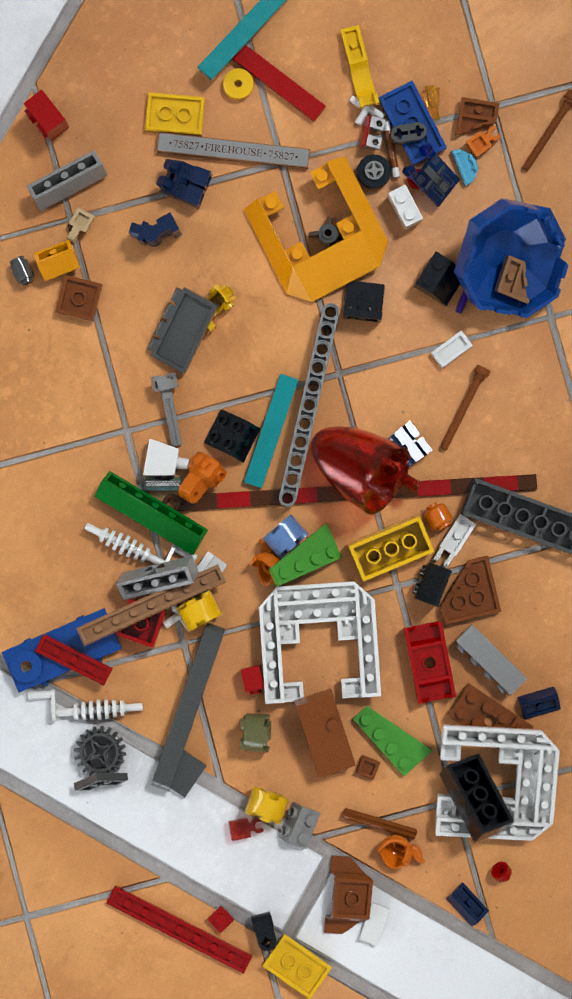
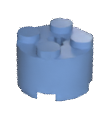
[263,514,308,559]

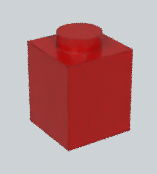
[241,665,264,695]

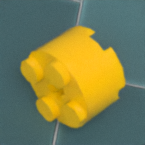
[177,590,222,632]
[245,786,289,825]

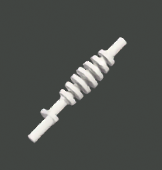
[84,523,198,564]
[28,689,143,721]

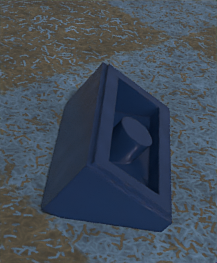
[518,687,561,720]
[446,882,489,926]

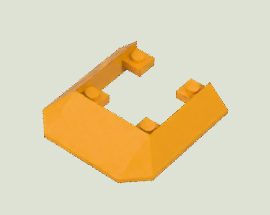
[243,156,388,302]

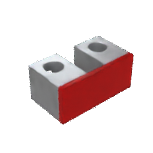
[359,115,386,151]

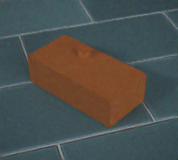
[294,688,356,778]

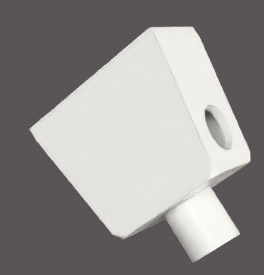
[143,439,189,476]

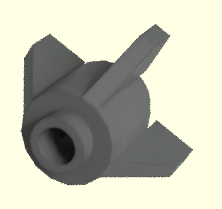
[309,217,344,249]

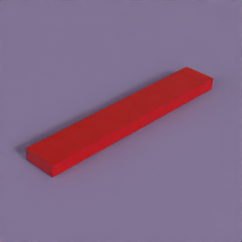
[232,45,326,122]

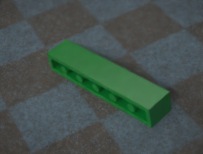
[94,471,208,555]

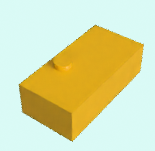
[347,514,434,582]

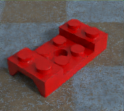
[403,621,456,704]

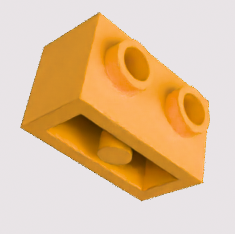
[33,240,80,281]

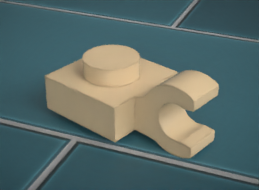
[67,207,95,244]

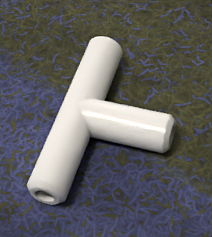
[350,96,385,126]
[163,605,188,631]

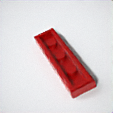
[35,634,113,686]

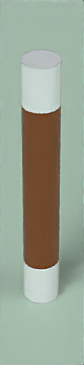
[384,121,400,179]

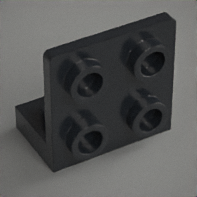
[343,281,385,323]
[204,409,260,463]

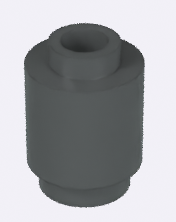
[10,256,35,286]

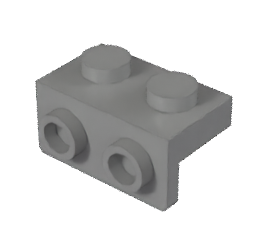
[279,802,320,849]

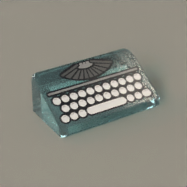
[143,476,183,491]

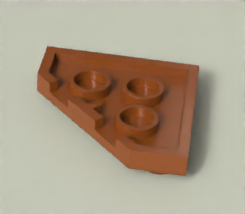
[440,555,501,625]

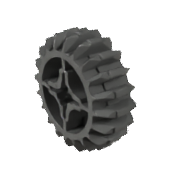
[74,726,126,776]

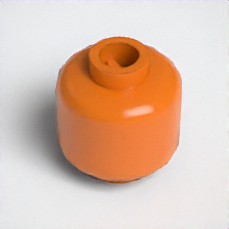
[424,502,453,532]

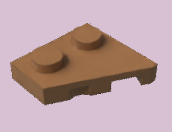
[494,255,529,304]

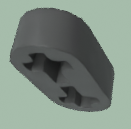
[390,122,427,144]

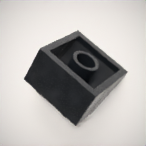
[414,251,460,306]
[412,562,452,607]

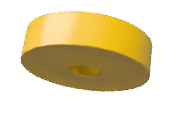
[223,68,254,100]

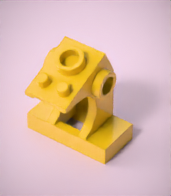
[207,284,237,333]

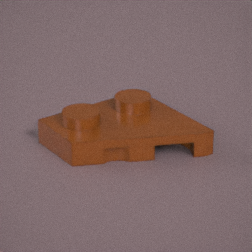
[456,97,500,135]

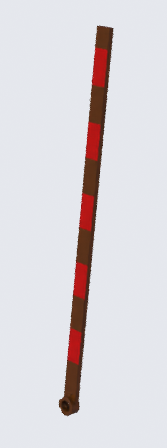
[162,474,537,511]

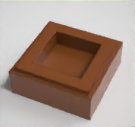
[355,755,381,780]

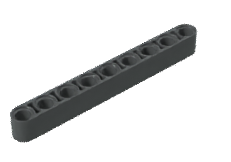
[151,623,225,791]

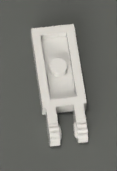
[432,514,476,568]

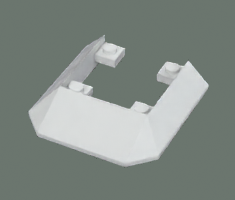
[259,582,381,704]
[435,725,560,841]

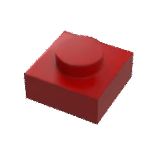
[207,905,235,933]

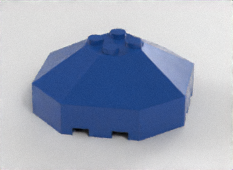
[454,198,568,318]

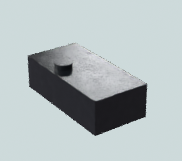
[439,753,515,843]

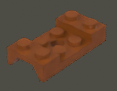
[447,683,534,749]

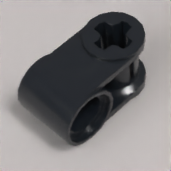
[251,911,276,951]

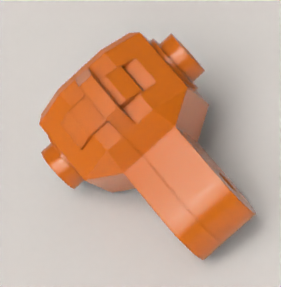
[178,452,227,503]

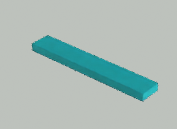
[197,0,287,81]
[244,374,299,488]

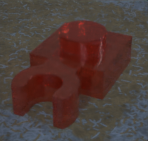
[228,817,264,841]

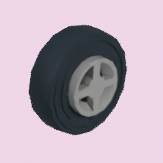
[357,154,391,189]

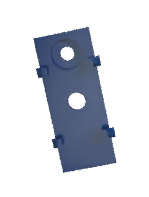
[2,608,122,693]

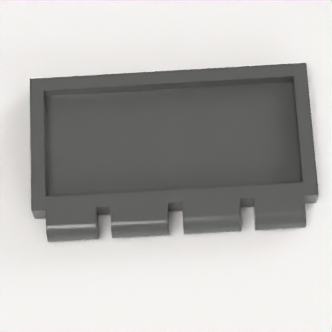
[147,287,219,373]

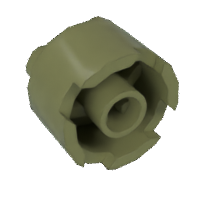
[240,713,271,752]

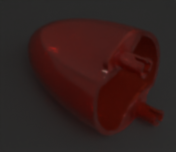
[311,426,421,515]

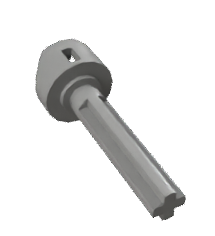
[151,373,182,447]

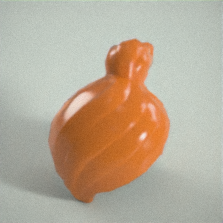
[250,538,279,586]
[377,835,425,869]

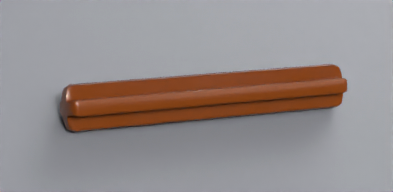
[342,808,417,839]

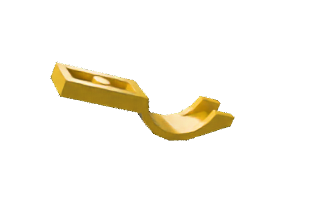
[340,25,379,109]

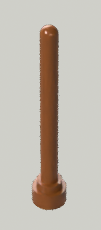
[523,89,572,171]
[441,365,491,450]

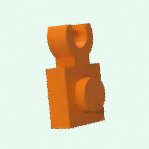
[465,126,501,158]

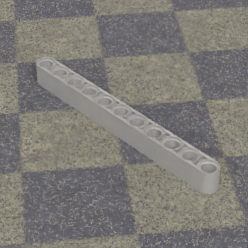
[279,303,339,508]

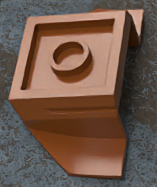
[324,855,373,934]

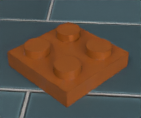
[56,275,103,322]

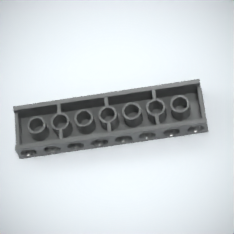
[460,478,572,555]

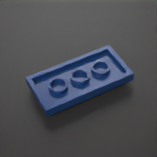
[378,80,447,166]

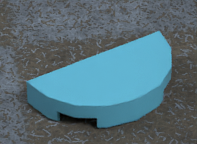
[451,149,478,187]

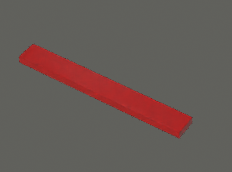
[106,885,253,974]

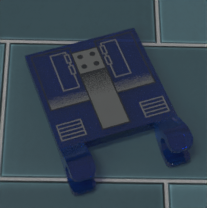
[402,143,460,207]

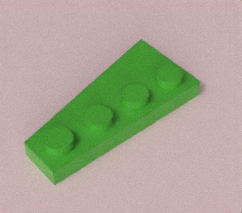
[269,523,342,587]
[353,706,433,776]

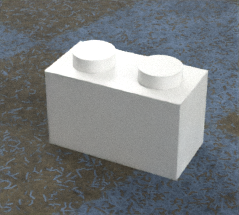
[387,184,423,230]

